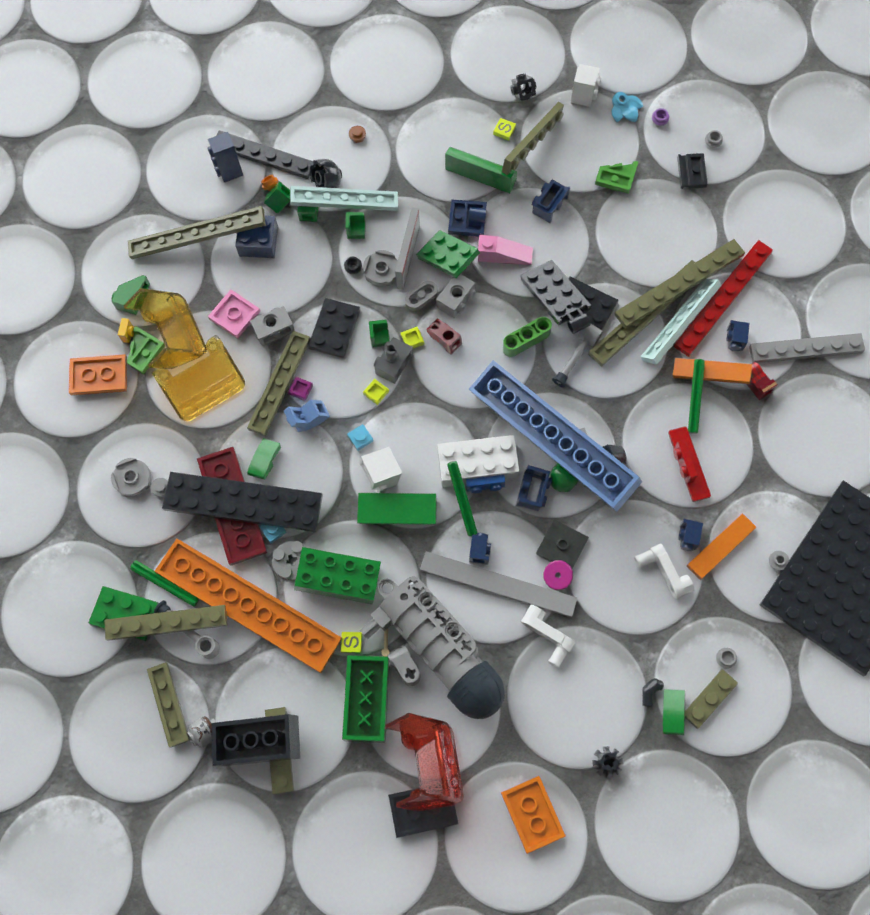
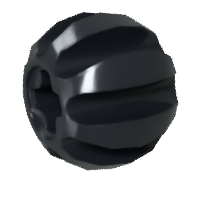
[592,746,623,778]

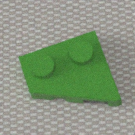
[595,161,638,194]
[127,326,165,375]

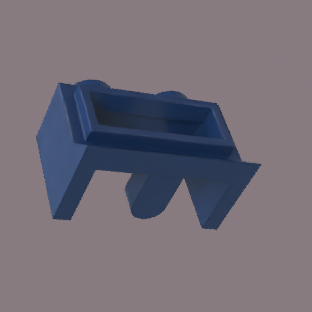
[531,179,570,223]
[515,465,552,511]

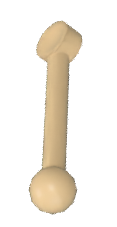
[382,628,390,657]

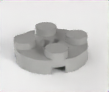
[363,250,398,286]
[111,458,151,497]
[272,541,307,581]

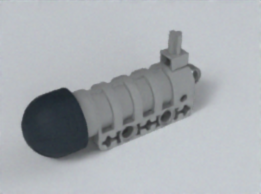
[360,576,505,719]

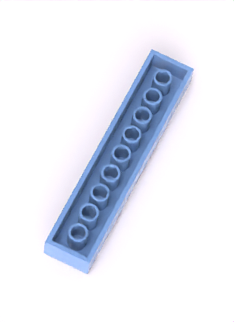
[469,360,642,512]

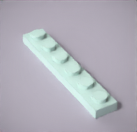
[290,186,398,211]
[641,278,721,364]

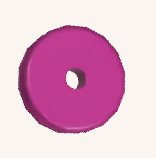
[543,560,573,590]

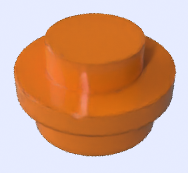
[261,175,279,191]

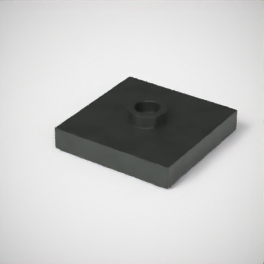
[536,519,589,569]

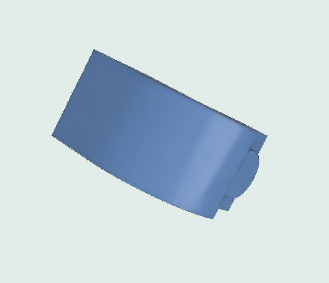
[284,399,330,432]

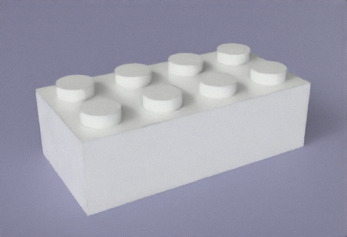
[437,435,519,487]

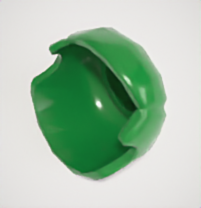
[549,463,578,492]

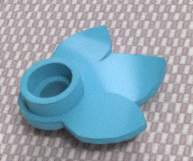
[611,92,643,122]

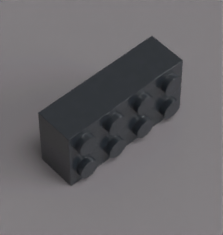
[212,714,300,766]

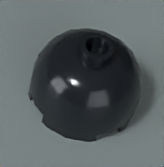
[310,159,342,188]

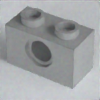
[436,274,476,318]
[250,306,295,346]

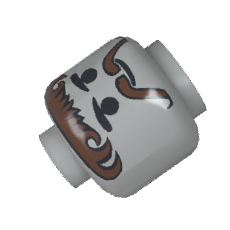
[187,716,216,748]

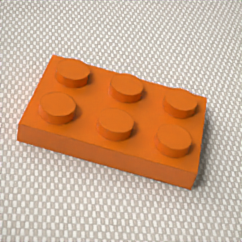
[69,354,127,396]
[501,776,566,854]

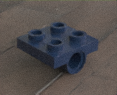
[448,199,487,237]

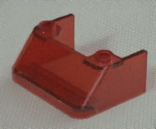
[385,713,464,811]

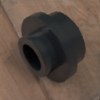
[344,256,362,274]

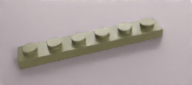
[501,102,564,175]
[247,331,310,437]
[105,605,227,641]

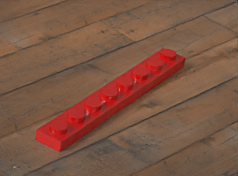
[674,240,773,357]

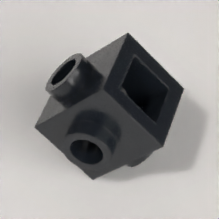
[510,73,537,101]

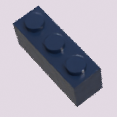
[207,132,244,183]

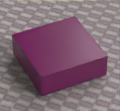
[288,377,313,401]

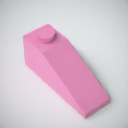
[478,235,533,265]

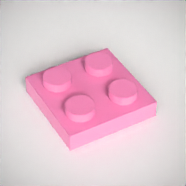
[208,290,260,339]

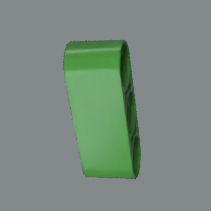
[503,317,552,357]

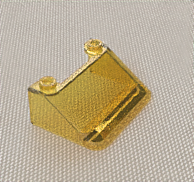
[151,335,245,421]

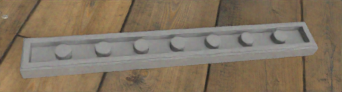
[420,551,577,618]

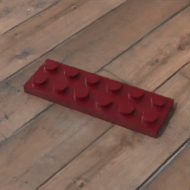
[197,447,267,566]

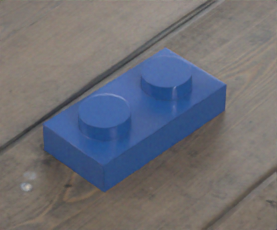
[466,474,505,494]

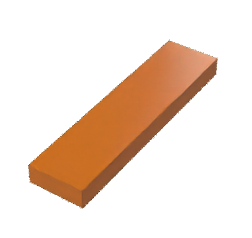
[673,358,752,384]
[687,513,756,580]

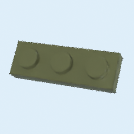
[685,669,738,729]

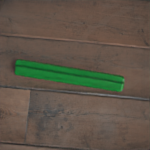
[688,359,705,434]
[447,461,478,536]
[130,561,199,607]

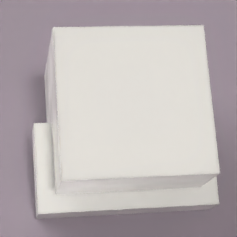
[359,447,402,493]

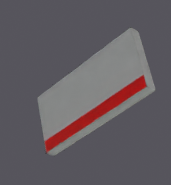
[395,207,420,289]

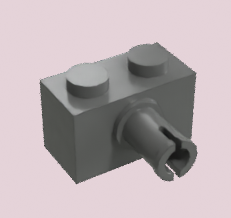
[374,337,413,384]

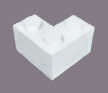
[571,64,602,107]

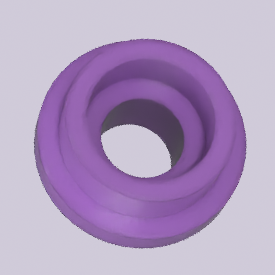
[652,108,670,126]

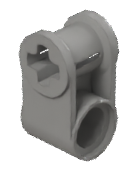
[387,645,420,686]

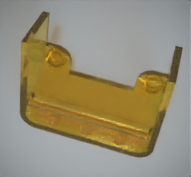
[124,288,207,369]

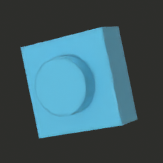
[347,424,373,451]
[259,525,287,543]

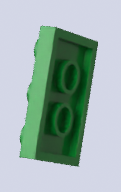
[416,230,480,278]
[88,586,159,641]

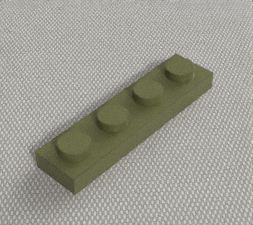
[147,662,190,748]
[265,707,294,794]

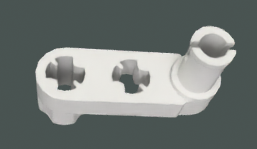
[634,544,695,599]
[521,605,575,668]

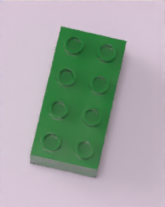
[294,547,381,604]
[342,655,390,743]

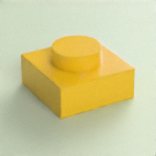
[118,318,134,343]

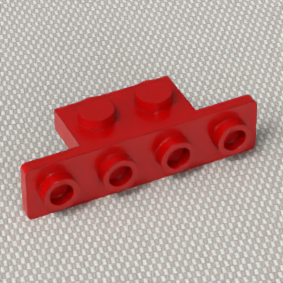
[668,426,711,502]

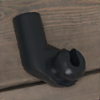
[642,678,664,707]

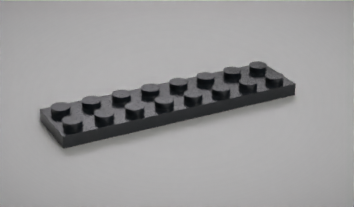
[162,472,323,532]

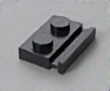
[677,153,708,189]

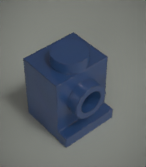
[726,320,750,351]
[678,519,703,551]
[469,533,491,565]

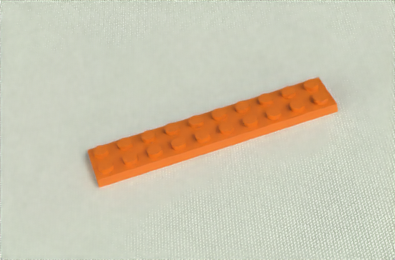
[155,538,342,673]

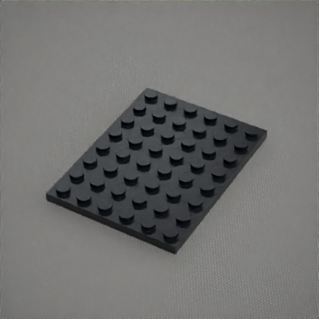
[759,480,870,677]

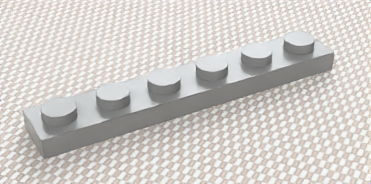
[749,333,865,363]

